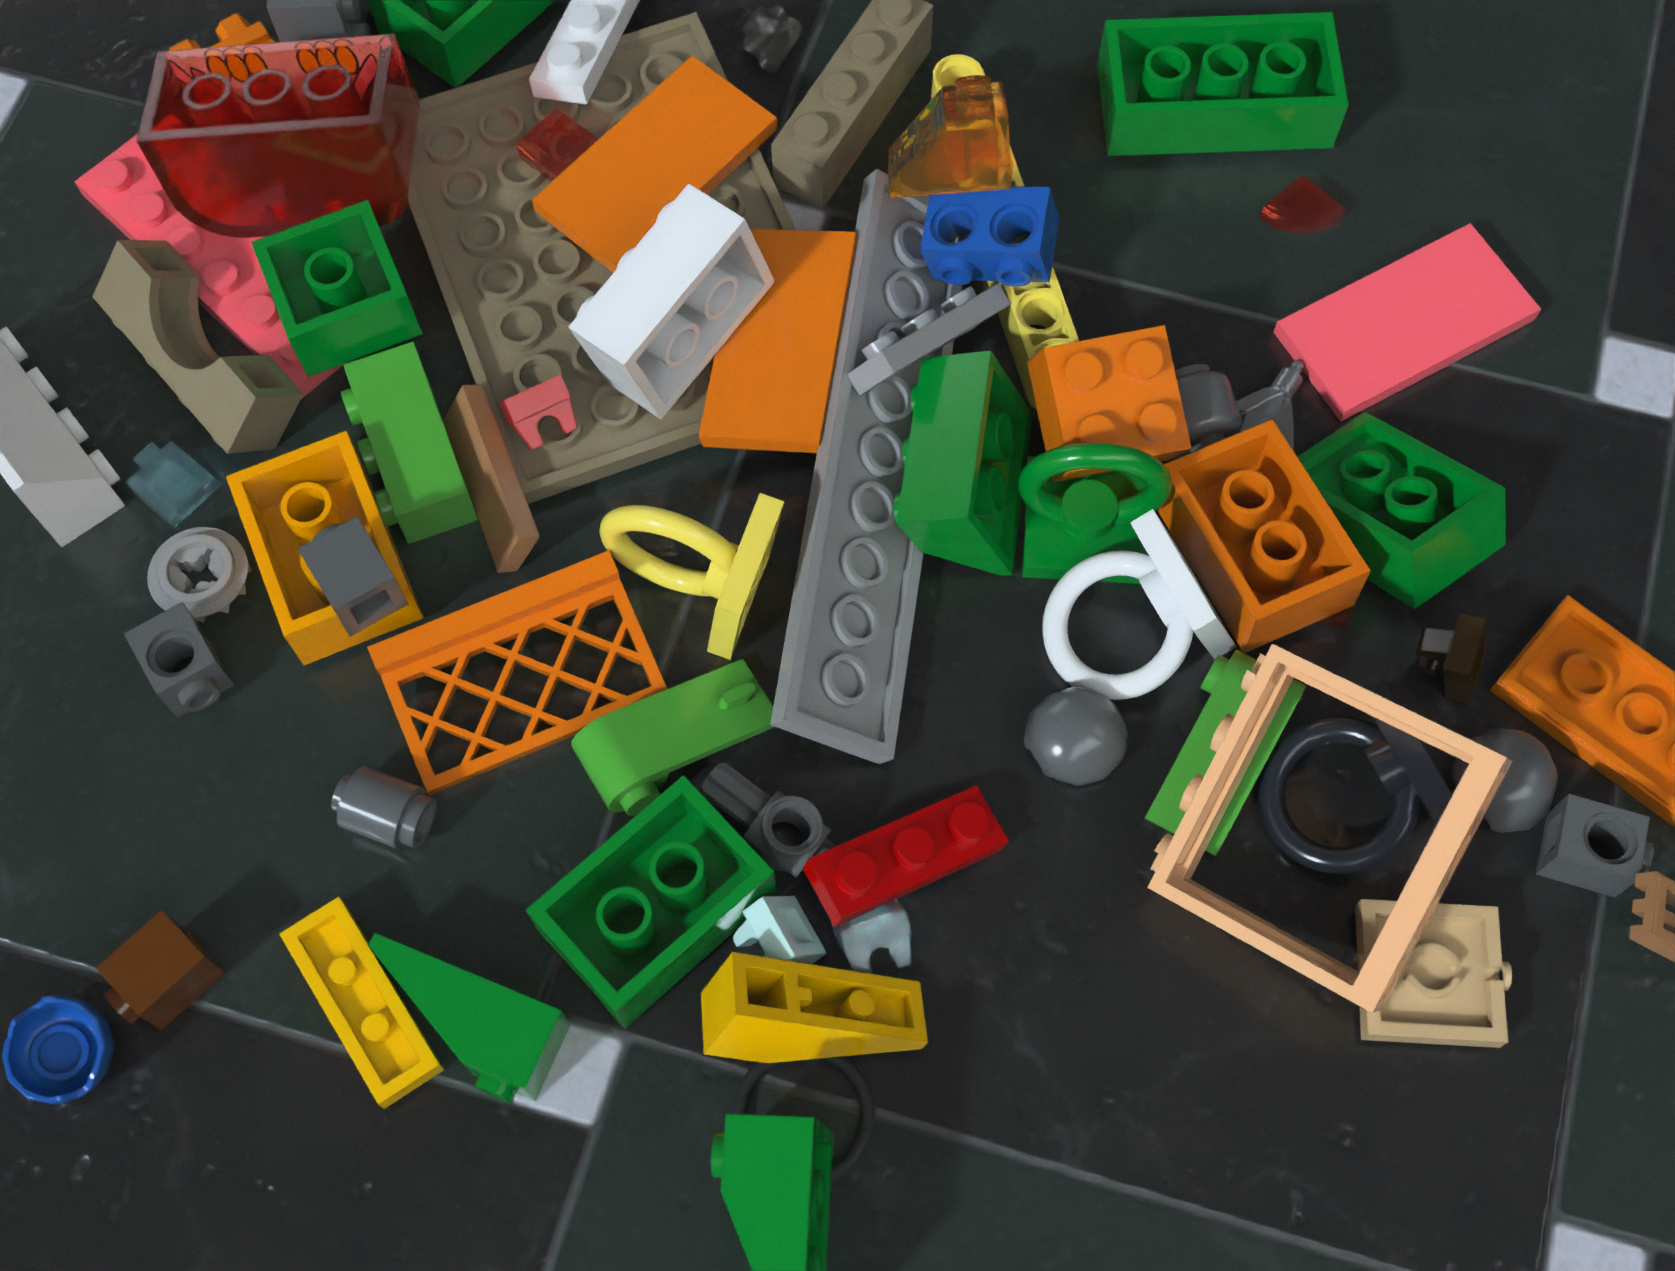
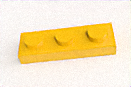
[279,897,445,1109]

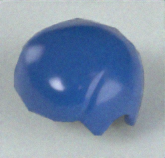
[2,996,115,1104]

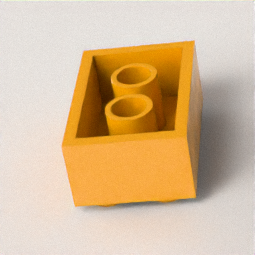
[226,431,424,666]

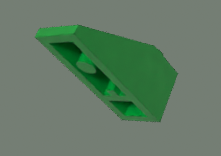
[368,933,571,1104]

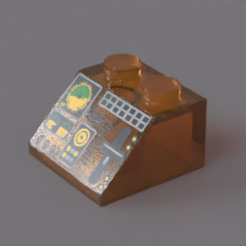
[888,75,1011,198]

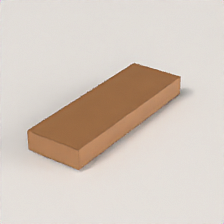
[443,385,540,573]

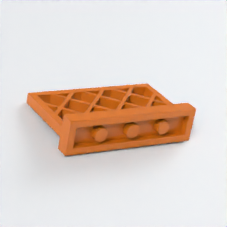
[367,550,667,796]

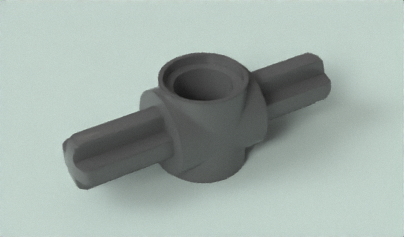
[700,762,836,878]

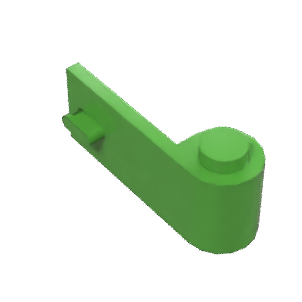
[1145,649,1306,856]
[571,659,774,816]

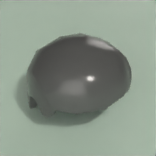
[1024,687,1129,786]
[1451,728,1558,833]

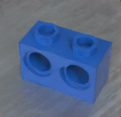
[920,186,1060,287]

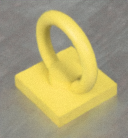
[599,493,784,660]

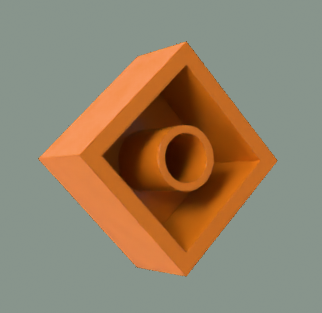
[1027,325,1192,483]

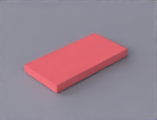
[1273,223,1541,422]

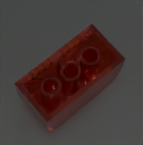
[136,34,420,238]

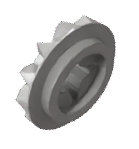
[147,527,252,623]

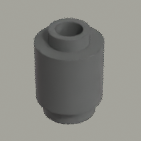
[331,766,437,849]

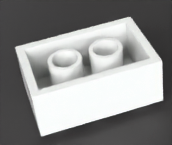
[568,183,775,420]

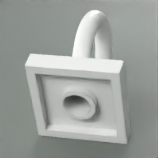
[1042,509,1237,700]

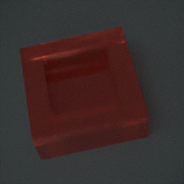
[516,107,598,182]

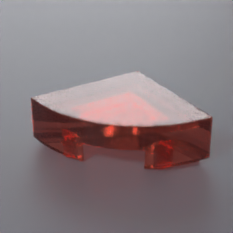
[1260,174,1345,233]

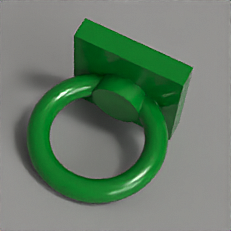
[1018,442,1172,584]

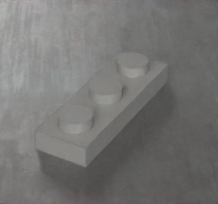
[847,283,1011,396]

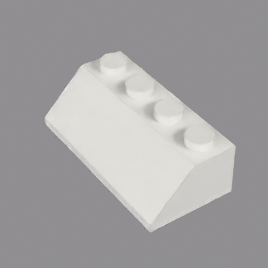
[0,326,125,547]

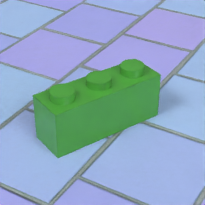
[340,342,478,544]

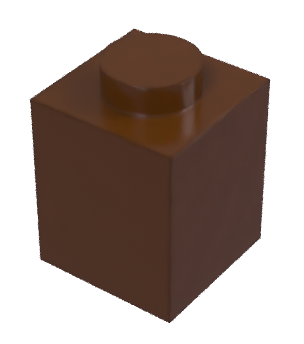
[96,910,225,1030]

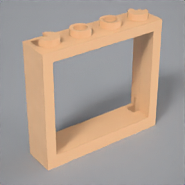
[1147,644,1513,1013]

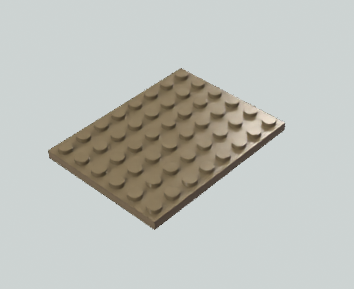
[375,12,796,504]

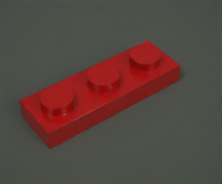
[803,785,1009,927]

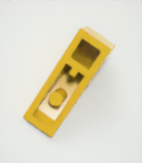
[701,952,928,1063]

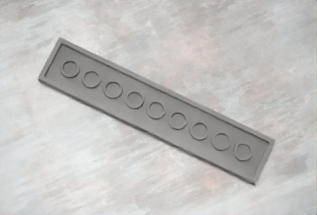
[770,169,969,764]

